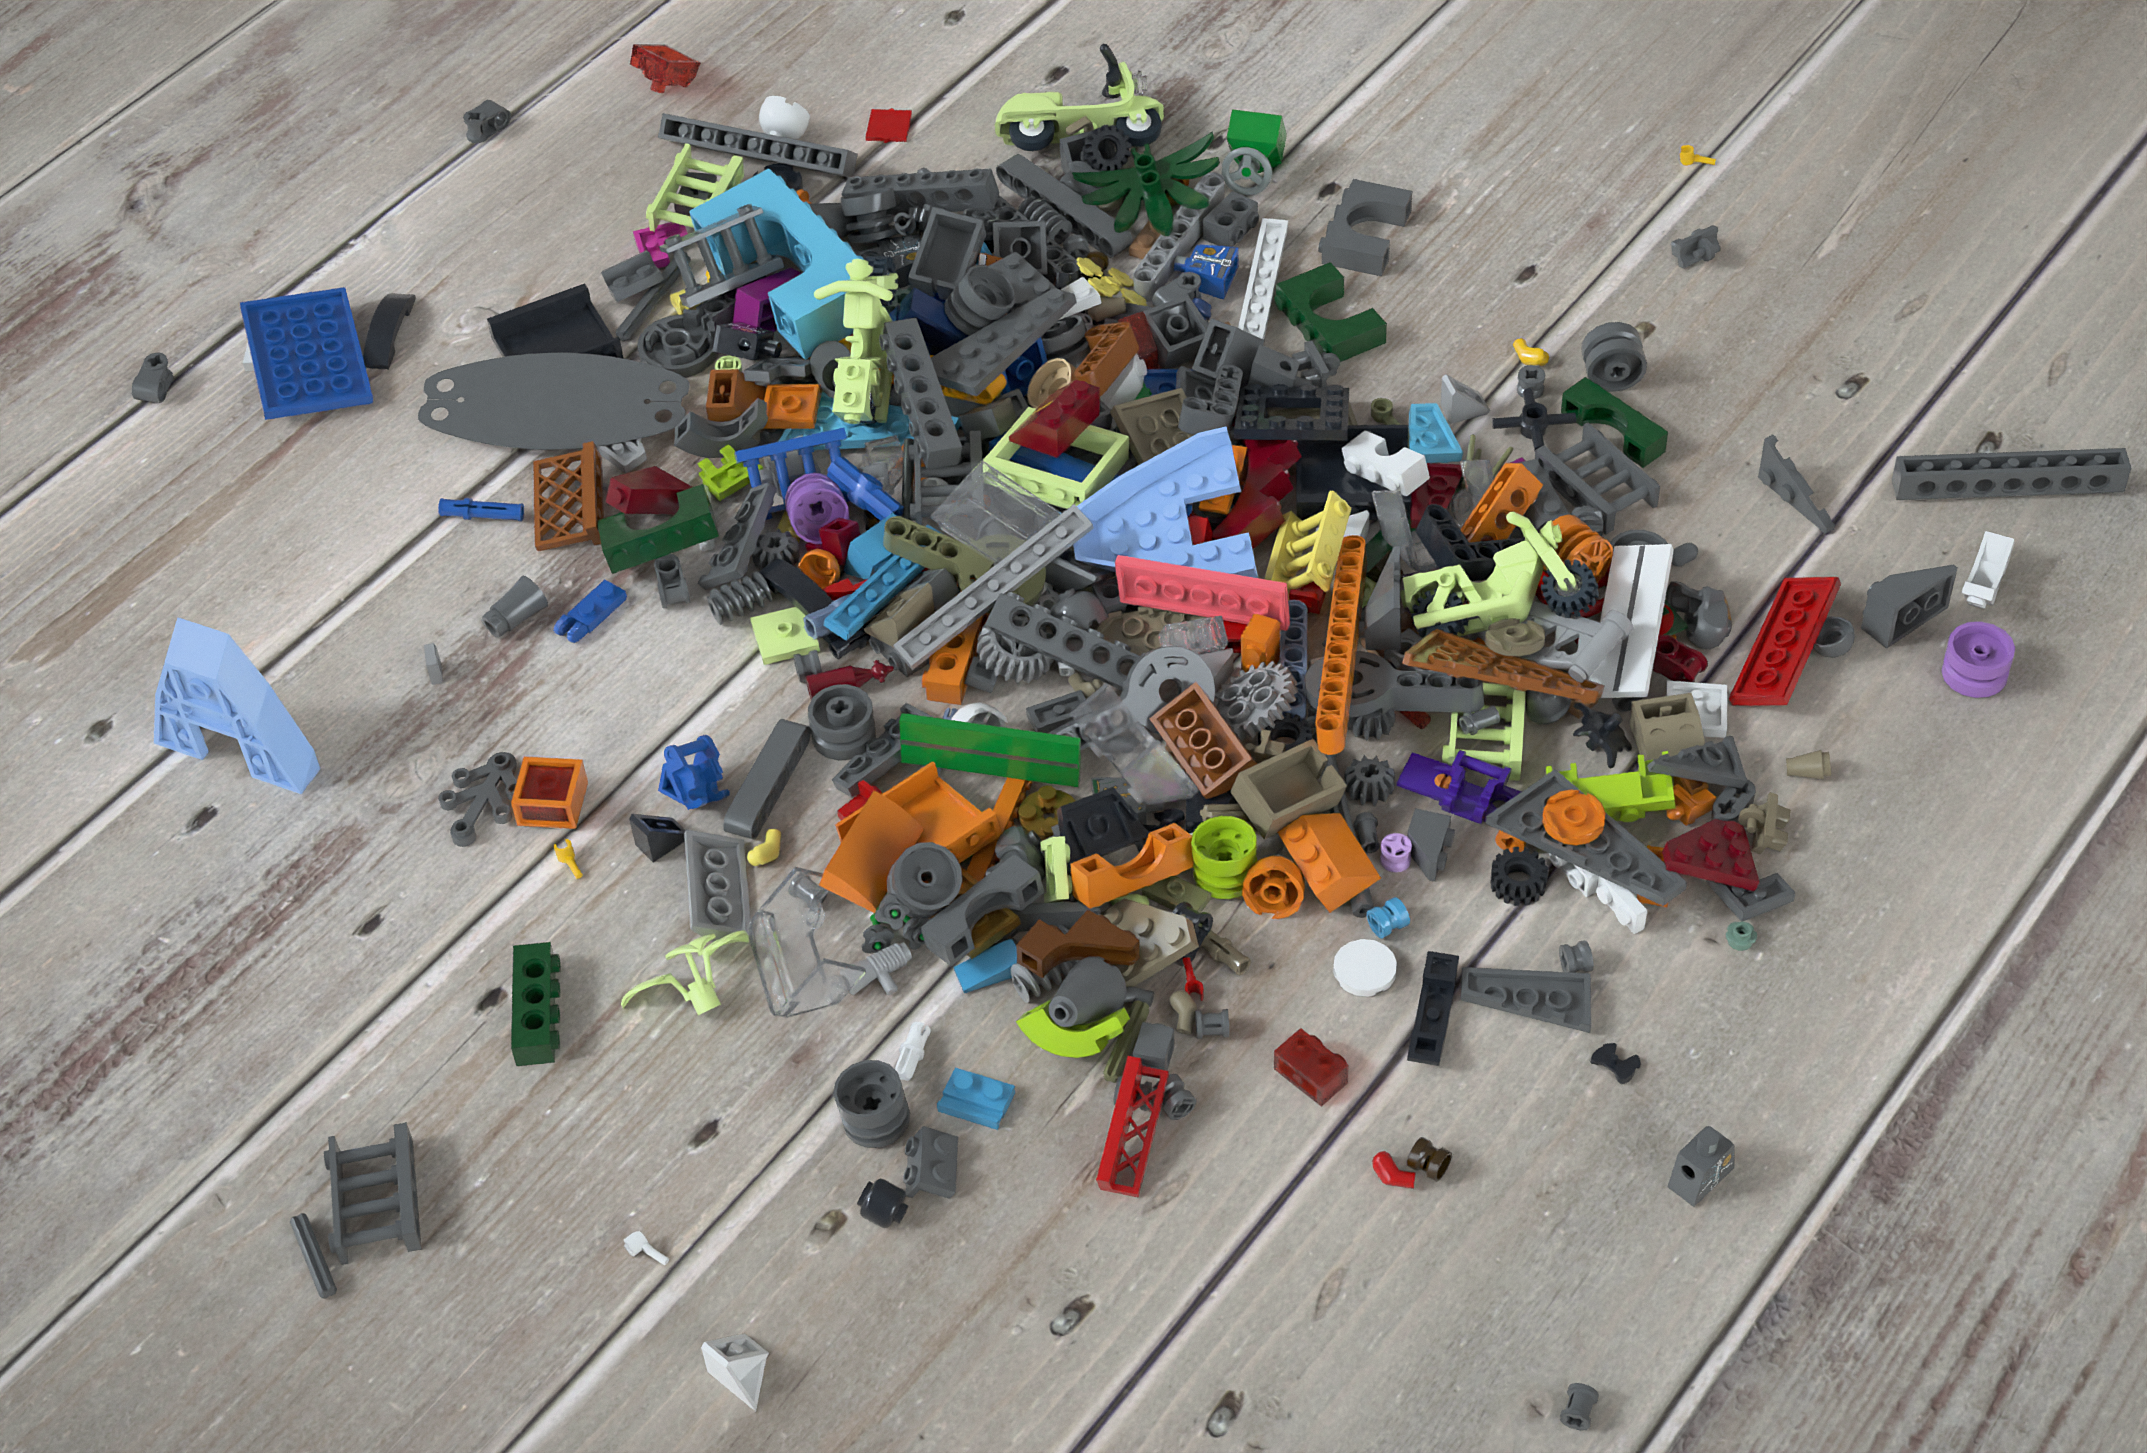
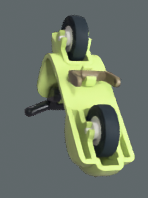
[995,43,1164,152]

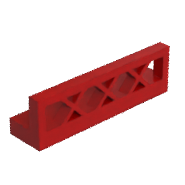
[1096,1056,1169,1198]

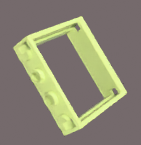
[983,407,1129,509]

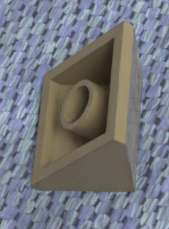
[864,583,935,648]

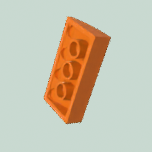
[819,791,924,913]

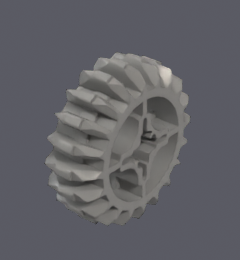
[977,615,1053,684]

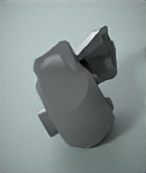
[1666,581,1732,649]
[985,826,1046,881]

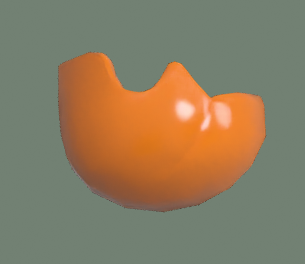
[798,549,840,589]

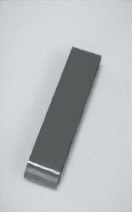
[723,719,811,840]

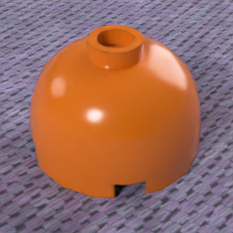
[1242,855,1305,919]

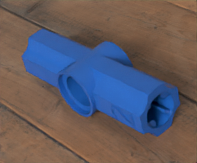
[827,456,904,521]

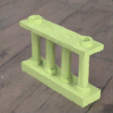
[646,144,744,232]
[1442,683,1526,781]

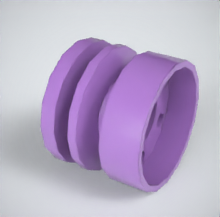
[785,473,849,544]

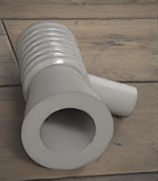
[839,943,912,995]

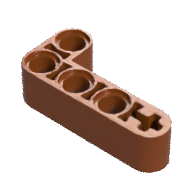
[1074,322,1139,396]

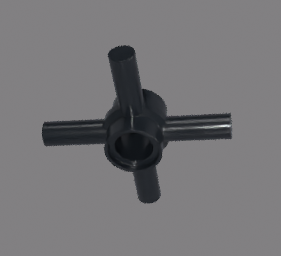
[1492,388,1576,451]

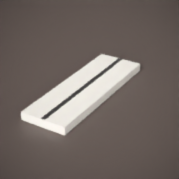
[1589,544,1674,698]

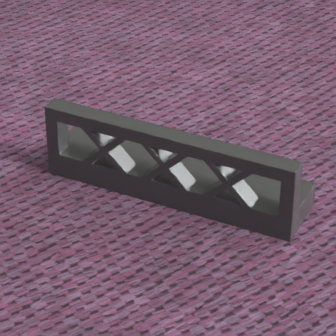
[984,901,1101,951]

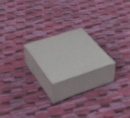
[424,643,443,685]

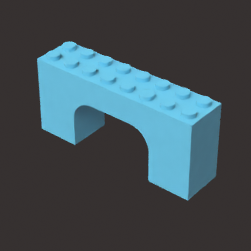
[689,169,884,360]

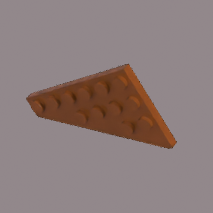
[1402,629,1605,704]

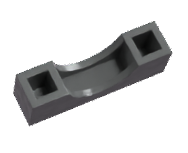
[921,854,1045,966]

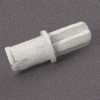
[895,1022,931,1081]

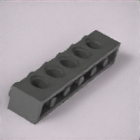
[842,168,1000,215]
[879,318,962,469]
[985,592,1151,691]

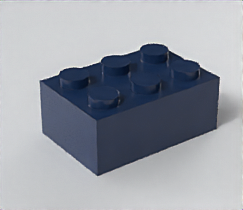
[889,287,969,356]

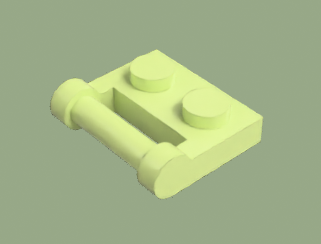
[1040,836,1072,903]

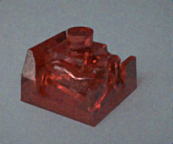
[630,44,701,93]

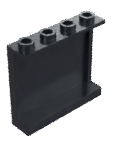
[487,283,624,359]
[1296,424,1411,521]

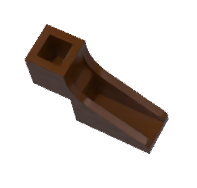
[1016,909,1139,978]

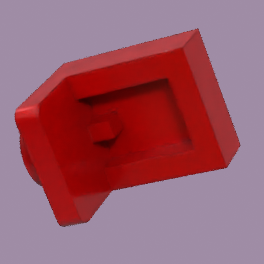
[1289,581,1327,614]

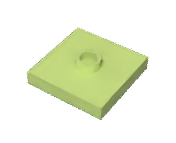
[750,607,820,665]

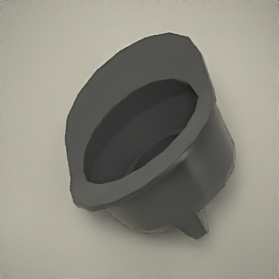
[810,341,851,398]
[1525,669,1572,724]

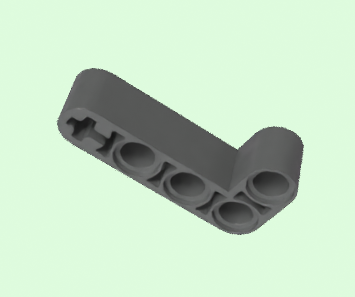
[1178,365,1243,436]

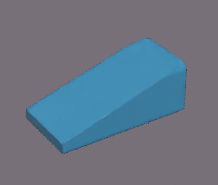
[954,939,1017,994]

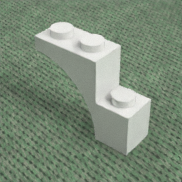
[1962,531,2015,609]

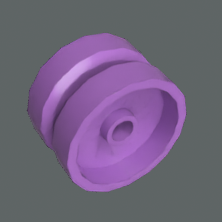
[1941,622,2015,698]

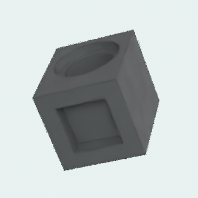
[1133,1022,1175,1071]

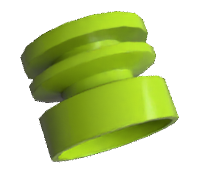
[1191,816,1257,899]

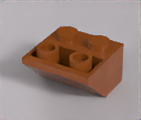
[706,369,767,430]

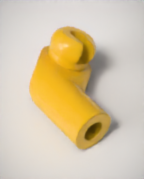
[1513,338,1549,366]

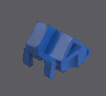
[658,735,730,810]

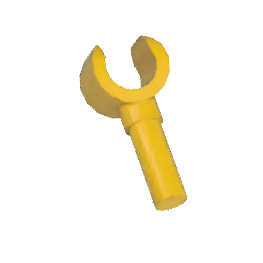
[1680,145,1716,166]
[554,839,583,879]

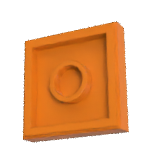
[763,384,822,429]

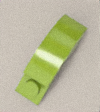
[1016,1000,1130,1058]

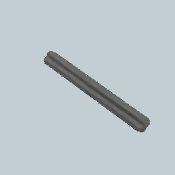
[616,252,691,341]

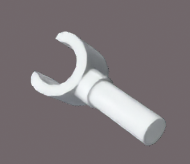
[624,1231,669,1266]

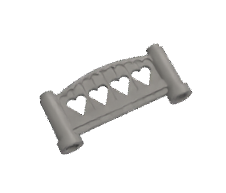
[1459,601,1634,683]

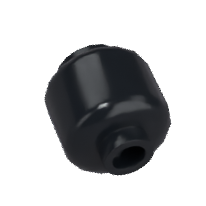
[857,1178,909,1228]

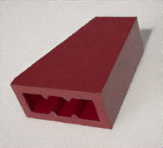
[606,466,692,515]

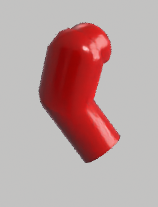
[1372,1151,1416,1189]

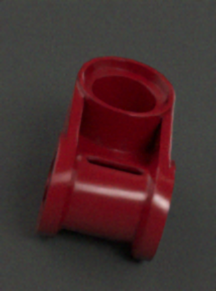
[1652,635,1708,682]

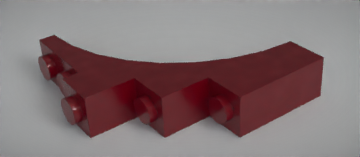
[1212,416,1302,549]

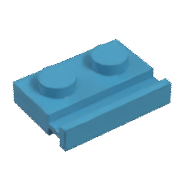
[937,1067,1015,1130]

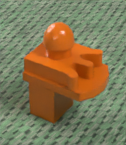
[1666,784,1716,826]

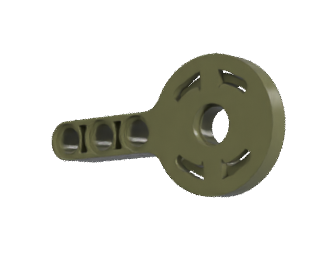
[883,516,1046,613]

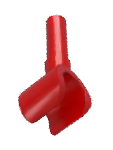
[1182,957,1204,1001]

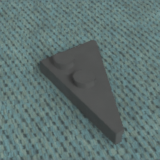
[1758,434,1835,534]
[1648,736,1747,789]

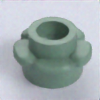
[1725,922,1757,951]

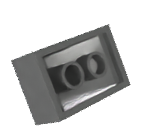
[1861,564,1958,649]

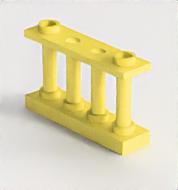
[1264,491,1351,601]

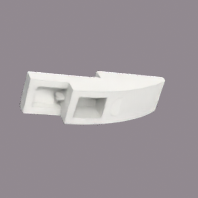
[1549,853,1647,934]

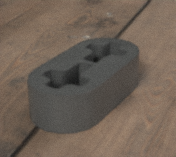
[1711,780,1756,823]

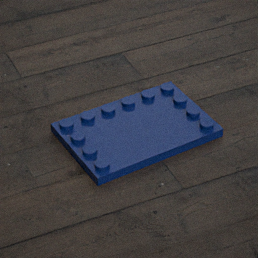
[240,287,373,420]

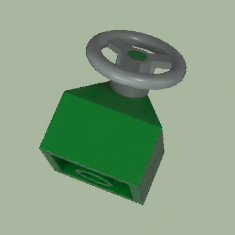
[1222,109,1287,195]

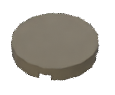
[1485,618,1545,656]

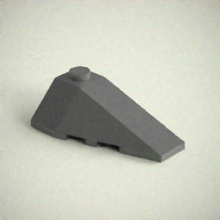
[1359,546,1401,650]

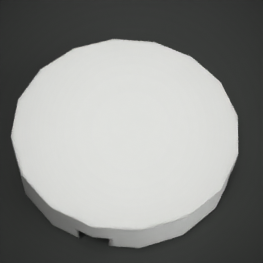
[1333,939,1397,997]

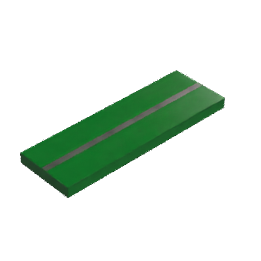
[899,713,1081,787]

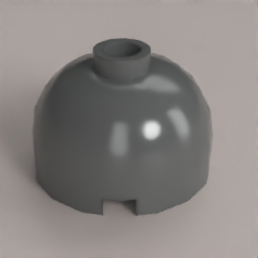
[1050,588,1109,636]

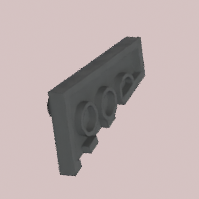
[832,703,935,798]

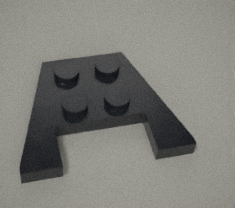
[1057,787,1152,902]

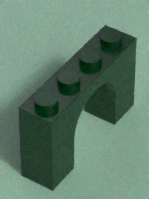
[1274,262,1387,362]
[597,484,719,574]

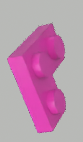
[633,222,688,269]

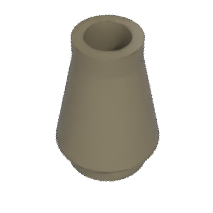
[1087,296,1127,322]
[1786,750,1831,780]

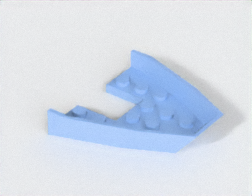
[1073,427,1258,578]
[154,618,320,794]

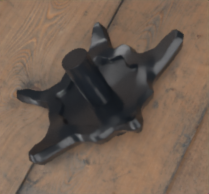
[1573,703,1632,769]

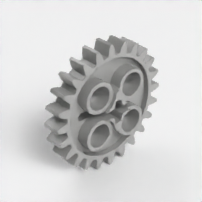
[1213,661,1298,741]

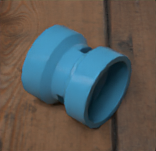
[1367,897,1410,939]

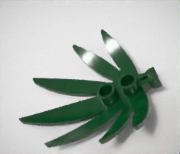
[1072,131,1220,236]

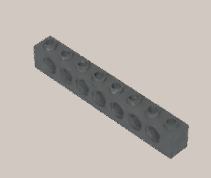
[658,113,858,177]
[1892,448,2132,500]

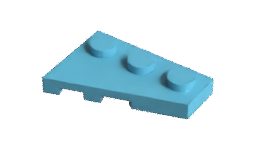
[1409,403,1464,463]

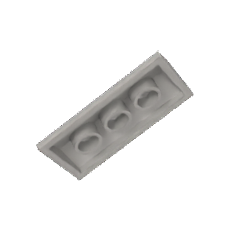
[684,829,752,942]

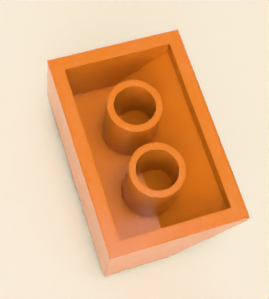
[1277,813,1381,913]

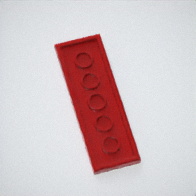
[1729,577,1841,706]

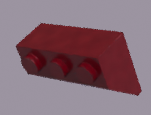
[1009,379,1100,458]

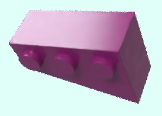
[733,267,802,333]

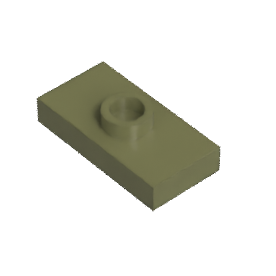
[1142,876,1211,913]

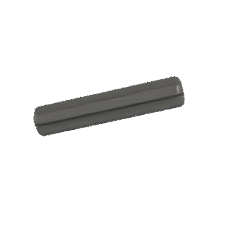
[290,1213,337,1299]

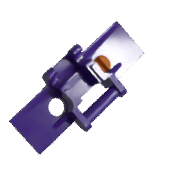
[1396,750,1522,824]

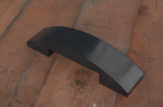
[363,293,416,370]
[759,558,841,644]
[1407,951,1459,1066]

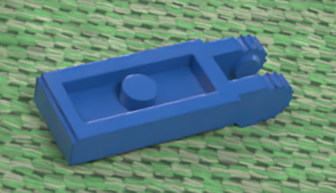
[553,579,627,643]

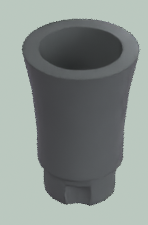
[481,575,548,638]

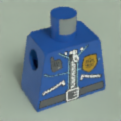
[1174,244,1239,300]

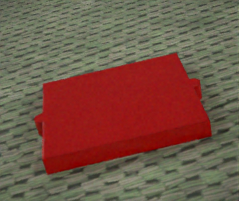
[865,108,912,143]

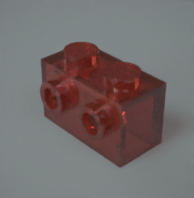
[1274,1028,1349,1107]

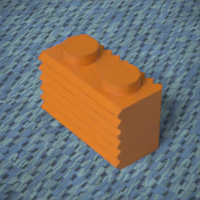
[1241,614,1280,673]

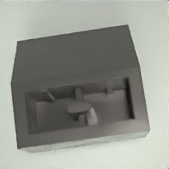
[1192,318,1265,387]

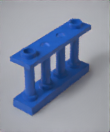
[734,427,850,520]

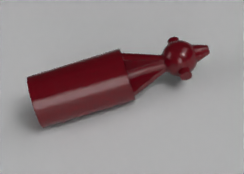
[805,660,894,700]

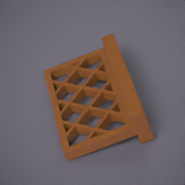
[533,441,604,551]

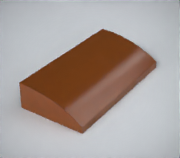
[1149,682,1257,799]

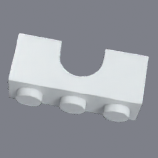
[1342,430,1430,496]

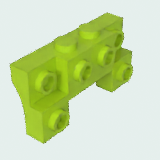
[1546,751,1676,822]

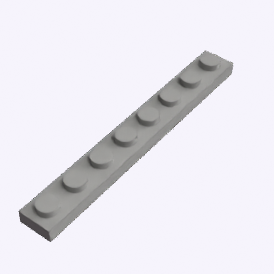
[893,504,1093,670]

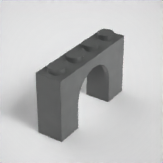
[1318,179,1413,277]

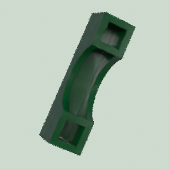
[1561,377,1668,468]

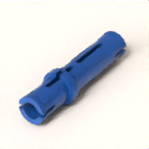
[438,498,524,521]

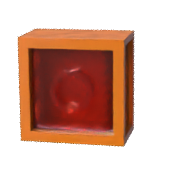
[511,756,588,829]

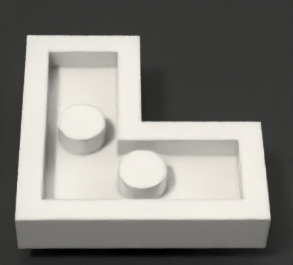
[1666,681,1727,738]

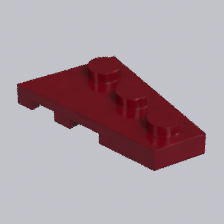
[1410,463,1465,528]

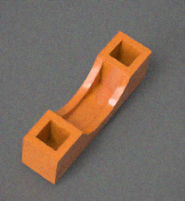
[1071,823,1193,909]

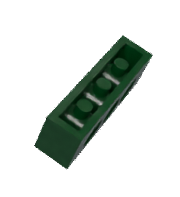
[511,942,561,1066]

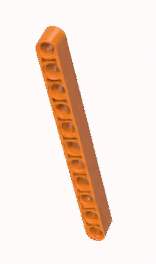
[1315,535,1367,755]

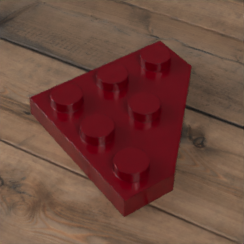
[1662,819,1760,891]

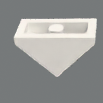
[701,1334,769,1412]

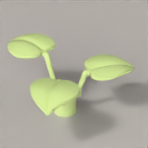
[621,930,749,1015]

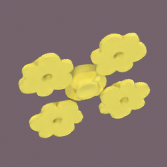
[1077,257,1147,306]

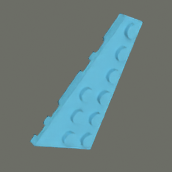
[778,392,960,450]

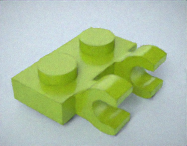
[697,445,763,501]

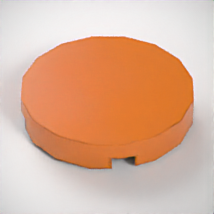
[1542,789,1606,845]

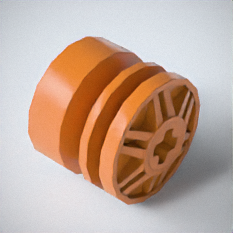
[1543,514,1613,589]

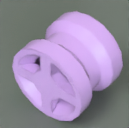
[1380,833,1412,872]

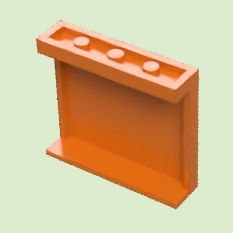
[835,761,1002,883]

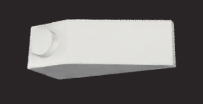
[1100,353,1147,430]

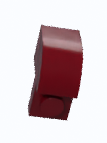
[805,517,861,567]

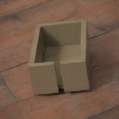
[1231,739,1347,839]

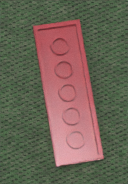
[1115,555,1290,631]

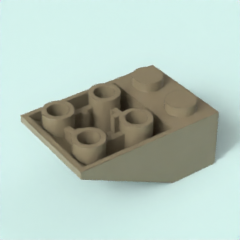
[1629,693,1713,786]

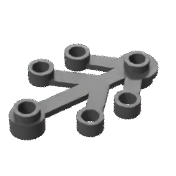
[438,752,517,847]

